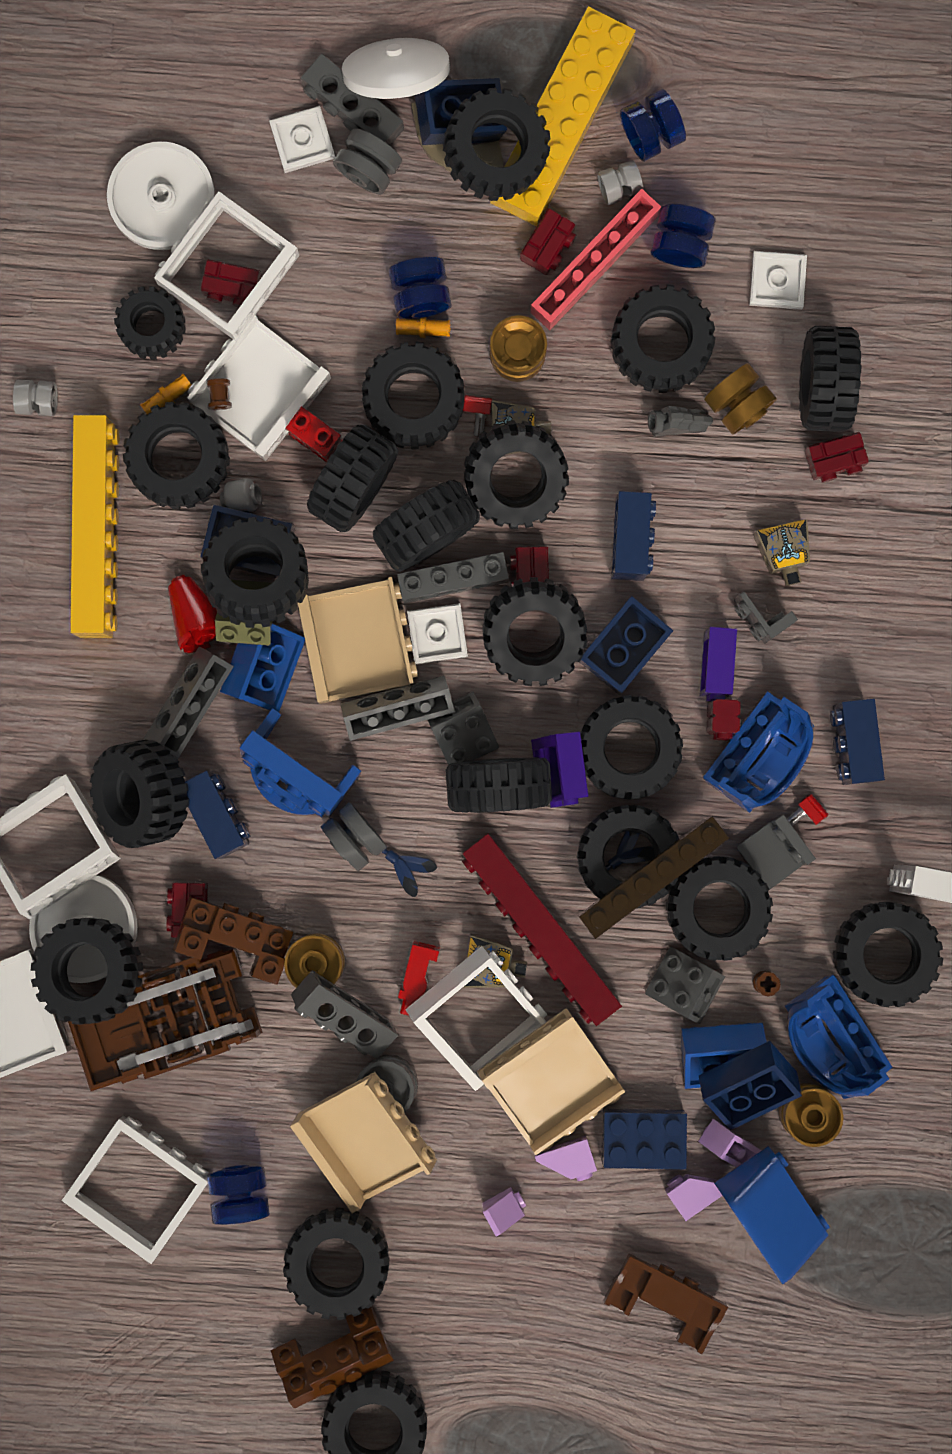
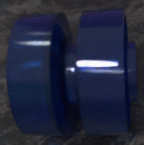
[620,89,686,162]
[650,204,716,268]
[389,257,452,319]
[207,1165,270,1225]

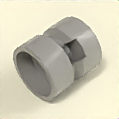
[597,160,644,206]
[13,379,58,416]

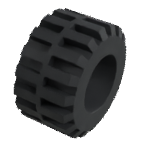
[114,286,186,360]

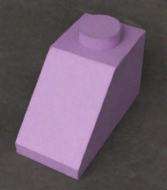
[698,1119,762,1167]
[534,1136,597,1181]
[665,1174,722,1221]
[482,1187,526,1237]

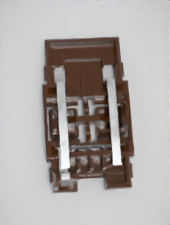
[68,949,263,1091]

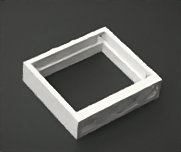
[154,191,299,341]
[0,774,121,919]
[887,865,952,903]
[405,946,547,1091]
[62,1115,211,1264]

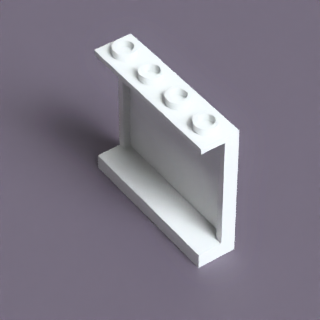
[187,315,331,461]
[0,949,72,1078]

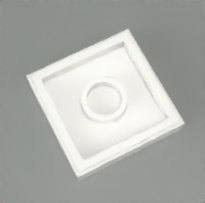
[269,106,335,173]
[749,251,807,310]
[407,603,468,665]

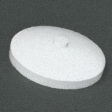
[342,38,450,99]
[107,142,215,250]
[29,875,138,983]

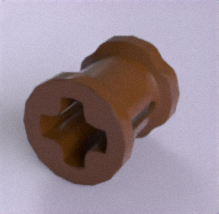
[207,378,232,410]
[753,970,781,997]

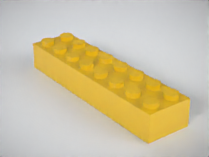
[490,6,636,227]
[71,415,120,638]

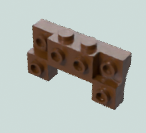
[173,896,293,985]
[603,1253,728,1354]
[270,1306,394,1409]

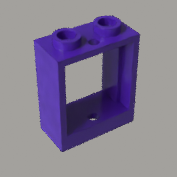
[700,627,737,702]
[531,732,588,808]

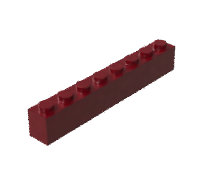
[462,834,622,1027]

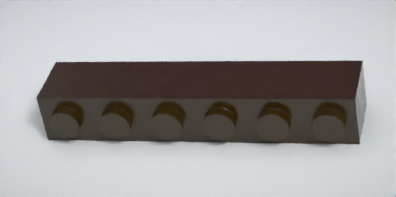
[577,816,729,939]

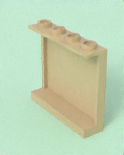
[298,577,418,704]
[477,1008,625,1155]
[290,1072,437,1213]

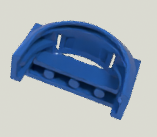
[703,691,814,813]
[240,708,361,818]
[785,975,893,1099]

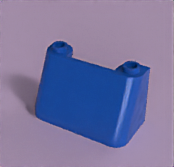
[714,1146,830,1285]

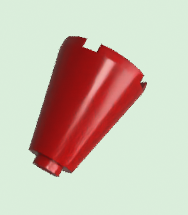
[168,575,219,653]

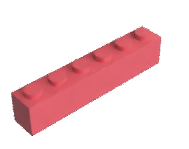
[530,189,661,331]

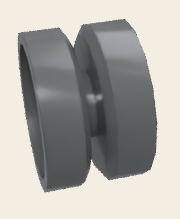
[333,128,402,195]
[320,802,387,872]
[356,1054,418,1113]

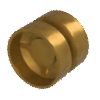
[490,315,547,382]
[704,363,777,435]
[284,933,345,988]
[779,1083,843,1147]

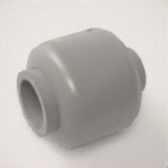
[220,478,262,513]

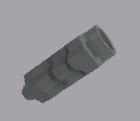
[648,406,713,437]

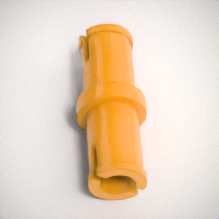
[396,316,451,338]
[140,373,192,414]

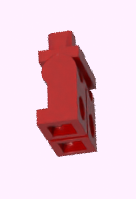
[285,406,343,463]
[398,941,440,1016]

